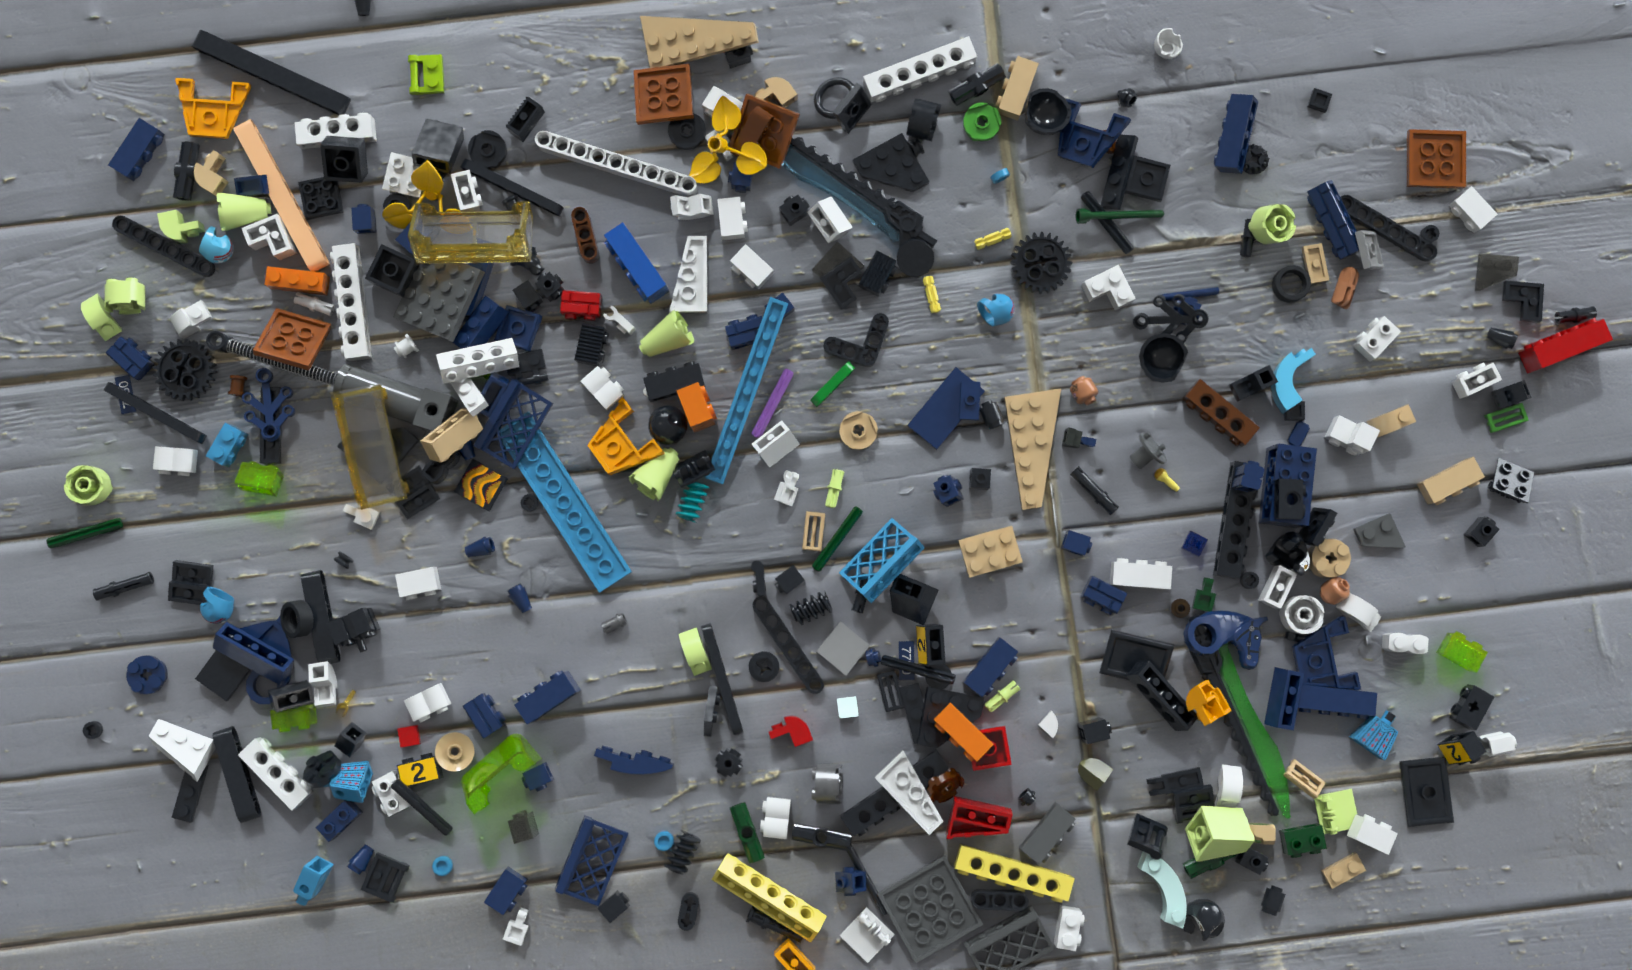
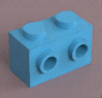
[206,423,249,467]

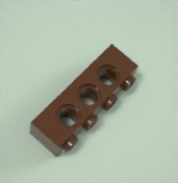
[1182,379,1260,447]

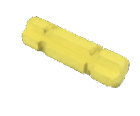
[974,228,1011,250]
[923,276,941,313]

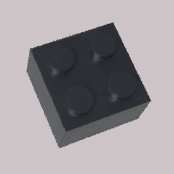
[320,136,368,183]
[365,244,420,298]

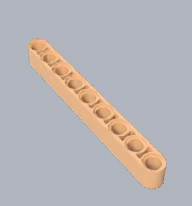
[233,119,330,272]

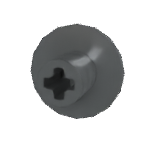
[1130,432,1167,469]

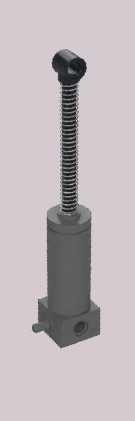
[206,331,458,438]

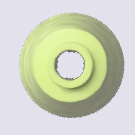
[217,193,272,231]
[639,310,694,357]
[629,447,679,501]

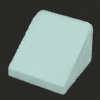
[837,696,859,718]

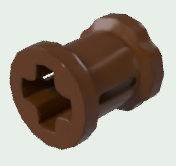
[228,375,248,396]

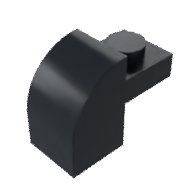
[1229,365,1278,402]
[1491,380,1532,409]

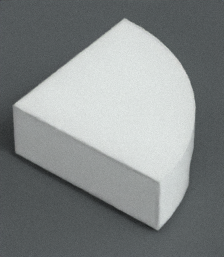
[1038,711,1058,738]

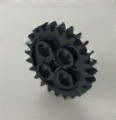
[1010,232,1072,294]
[152,339,217,401]

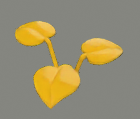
[689,96,767,183]
[382,160,473,235]

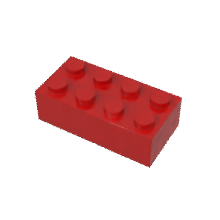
[1518,318,1613,374]

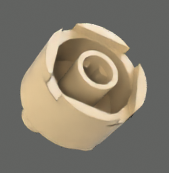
[1308,539,1351,578]

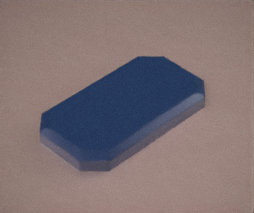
[1288,421,1310,446]

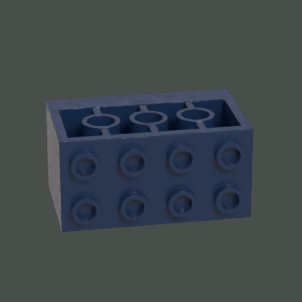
[1258,443,1317,528]

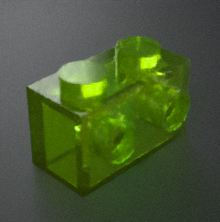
[235,461,284,497]
[1436,631,1488,673]
[270,704,317,733]

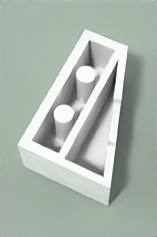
[149,719,215,782]

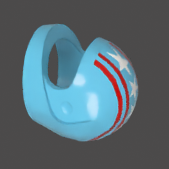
[199,226,234,264]

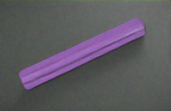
[752,369,793,438]

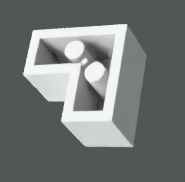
[241,214,297,260]
[1081,265,1136,311]
[1324,415,1380,456]

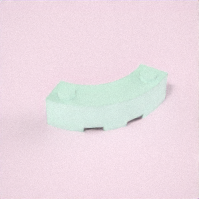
[1137,852,1187,929]

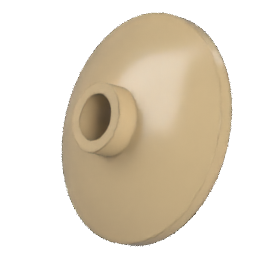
[435,732,474,771]

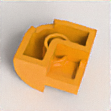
[1186,680,1232,726]

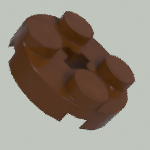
[927,768,964,803]

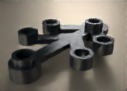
[1133,294,1209,343]

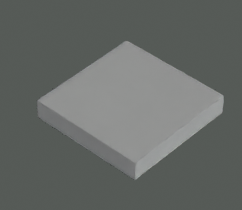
[1355,230,1384,270]
[816,621,870,675]

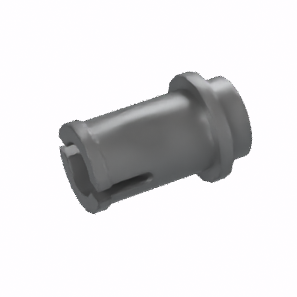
[601,613,627,634]

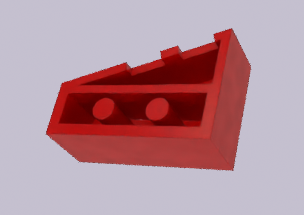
[946,796,1013,839]

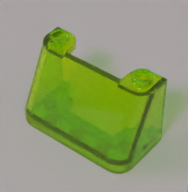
[461,733,542,815]

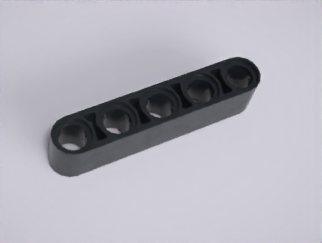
[301,570,341,664]
[213,726,261,823]

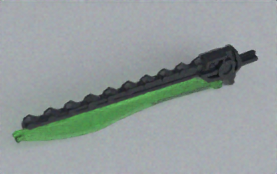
[1187,614,1291,819]

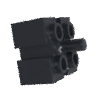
[326,608,380,653]

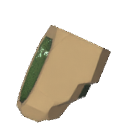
[1248,823,1276,845]

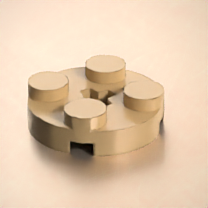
[839,411,878,450]

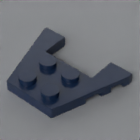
[1058,98,1131,168]
[1292,615,1361,690]

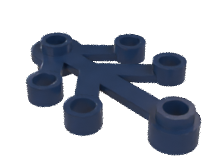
[242,368,295,442]

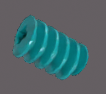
[675,482,710,523]

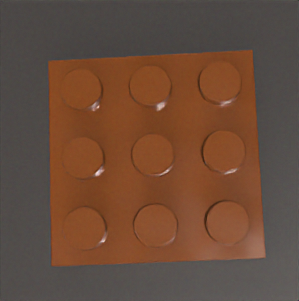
[634,63,694,125]
[729,94,800,169]
[1407,129,1466,189]
[253,308,331,371]

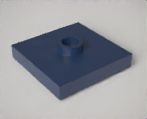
[494,305,543,352]

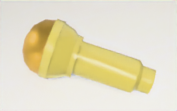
[1154,468,1180,492]

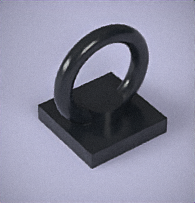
[814,77,872,134]

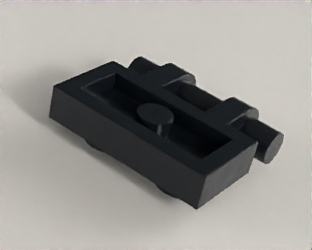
[507,349,549,386]

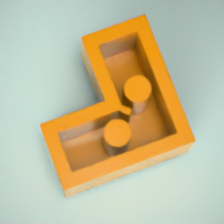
[774,938,815,970]

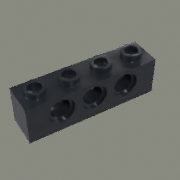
[1126,661,1198,731]

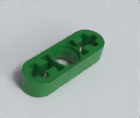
[810,361,855,407]

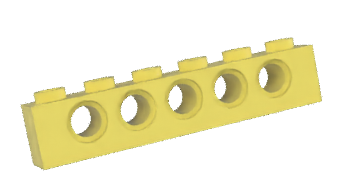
[954,844,1075,903]
[711,853,827,942]

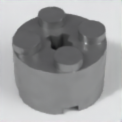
[812,764,843,804]

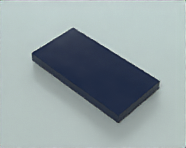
[907,367,985,450]

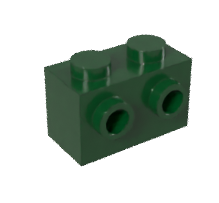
[1279,823,1327,858]

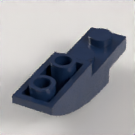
[594,745,674,774]

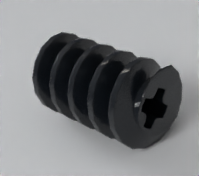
[789,590,832,625]
[664,830,701,875]

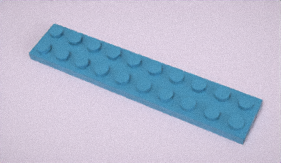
[500,412,632,593]

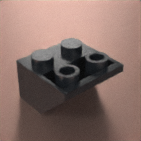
[890,574,939,626]

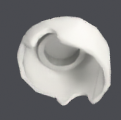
[1154,28,1183,59]

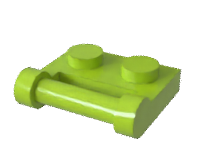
[408,54,444,95]

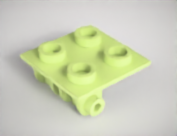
[1314,789,1357,835]

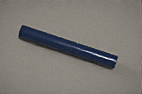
[1161,287,1219,301]

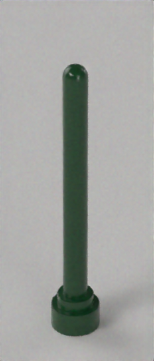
[1075,208,1164,224]

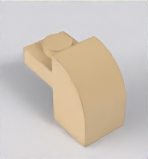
[755,77,798,108]
[194,150,228,197]
[1366,404,1416,438]

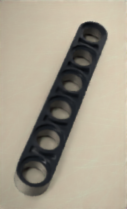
[460,159,564,217]
[1340,195,1437,262]
[112,215,215,277]
[103,382,207,444]
[753,597,824,694]
[701,623,743,735]

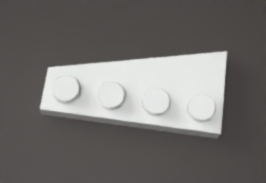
[669,236,707,313]
[875,750,943,835]

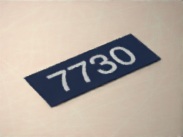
[115,375,137,414]
[899,641,915,680]

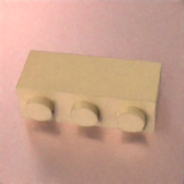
[996,56,1039,121]
[420,408,483,463]
[1417,457,1485,505]

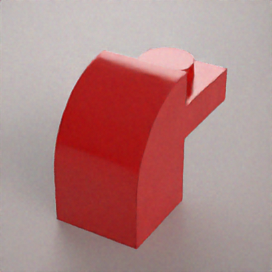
[769,715,813,747]

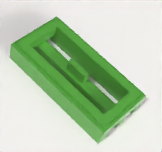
[1484,403,1529,433]

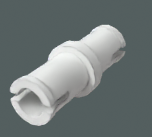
[294,292,335,316]

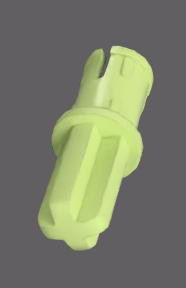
[825,469,845,508]
[984,680,1021,712]

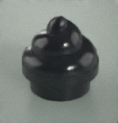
[1117,88,1137,108]

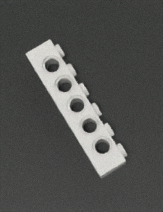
[863,36,977,102]
[330,243,372,361]

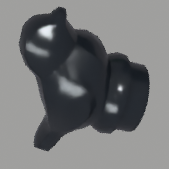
[510,247,545,275]

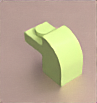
[157,210,205,243]
[81,293,122,341]
[679,627,712,676]

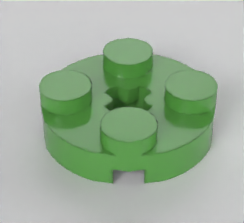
[963,102,1001,142]

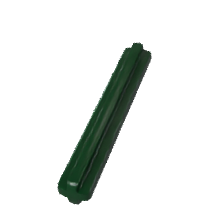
[812,506,863,572]
[46,518,123,548]

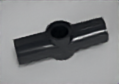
[948,63,1006,106]
[173,141,200,201]
[792,823,852,851]

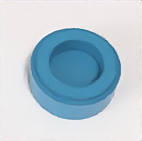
[990,168,1010,184]
[654,831,674,851]
[432,856,453,876]

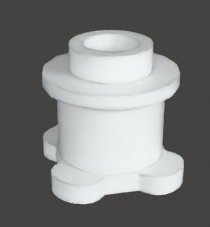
[394,334,419,358]

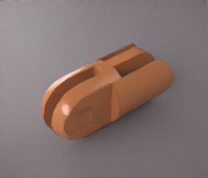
[1331,266,1359,309]

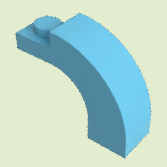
[1271,348,1316,414]

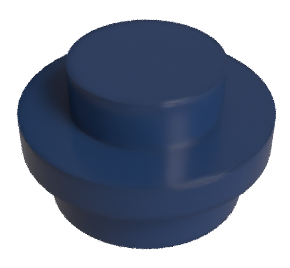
[866,648,881,667]

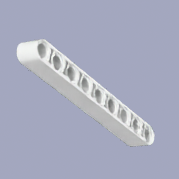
[535,131,698,197]

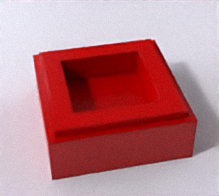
[397,725,421,748]

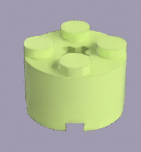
[1248,204,1296,245]
[105,278,145,315]
[64,465,113,505]

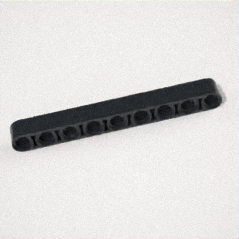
[192,30,351,115]

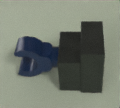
[1062,427,1097,449]

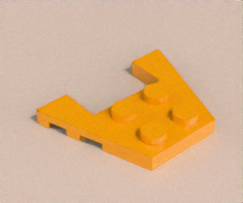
[175,78,251,139]
[587,397,665,476]

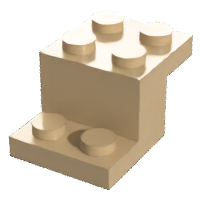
[958,526,1023,578]

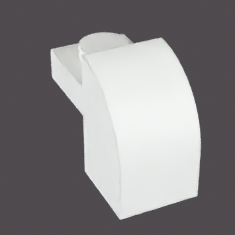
[670,194,714,220]
[170,300,212,339]
[1336,593,1381,632]
[308,661,338,708]
[1215,764,1243,808]

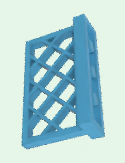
[839,518,925,603]

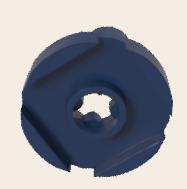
[126,655,168,694]

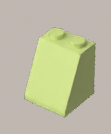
[1185,806,1255,862]

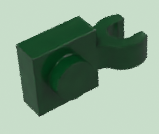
[1192,577,1216,612]

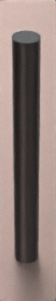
[847,844,888,916]

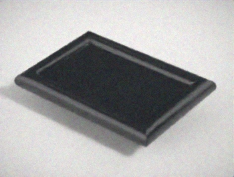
[1099,630,1175,680]
[1399,757,1454,827]

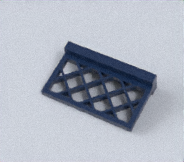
[473,379,554,469]
[555,815,628,907]

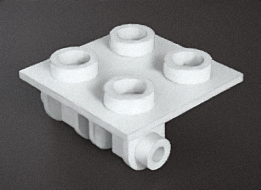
[382,152,422,198]
[840,907,895,963]

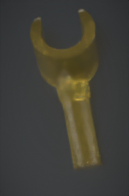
[336,690,356,717]

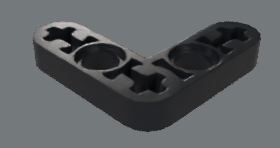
[823,313,889,367]

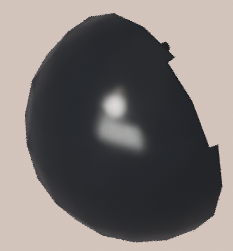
[1025,88,1071,135]
[1139,333,1188,383]

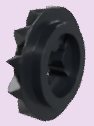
[1243,144,1270,175]
[749,651,779,682]

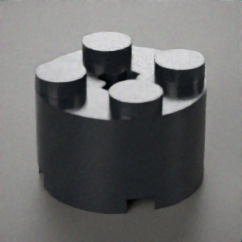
[906,98,941,142]

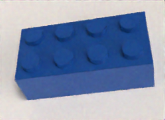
[604,222,669,304]

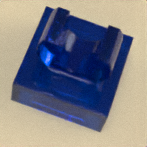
[1181,531,1208,557]

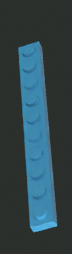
[705,297,788,484]

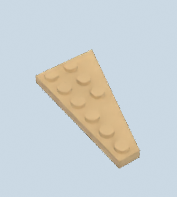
[640,16,759,68]
[1004,389,1061,510]

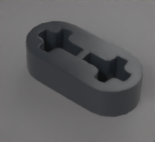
[678,892,699,931]

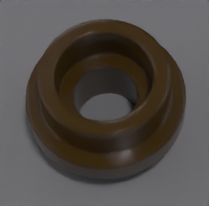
[1171,599,1190,618]

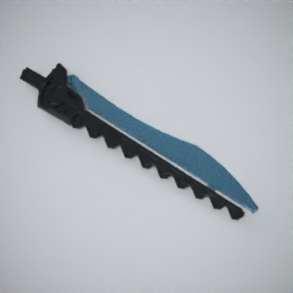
[783,137,937,249]

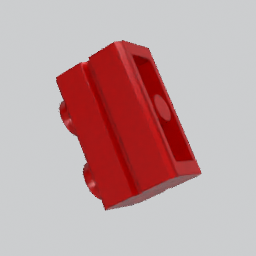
[560,290,602,321]

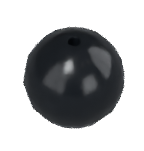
[648,405,688,445]

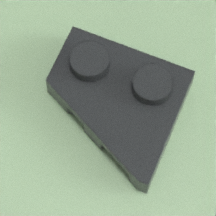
[1354,513,1406,548]

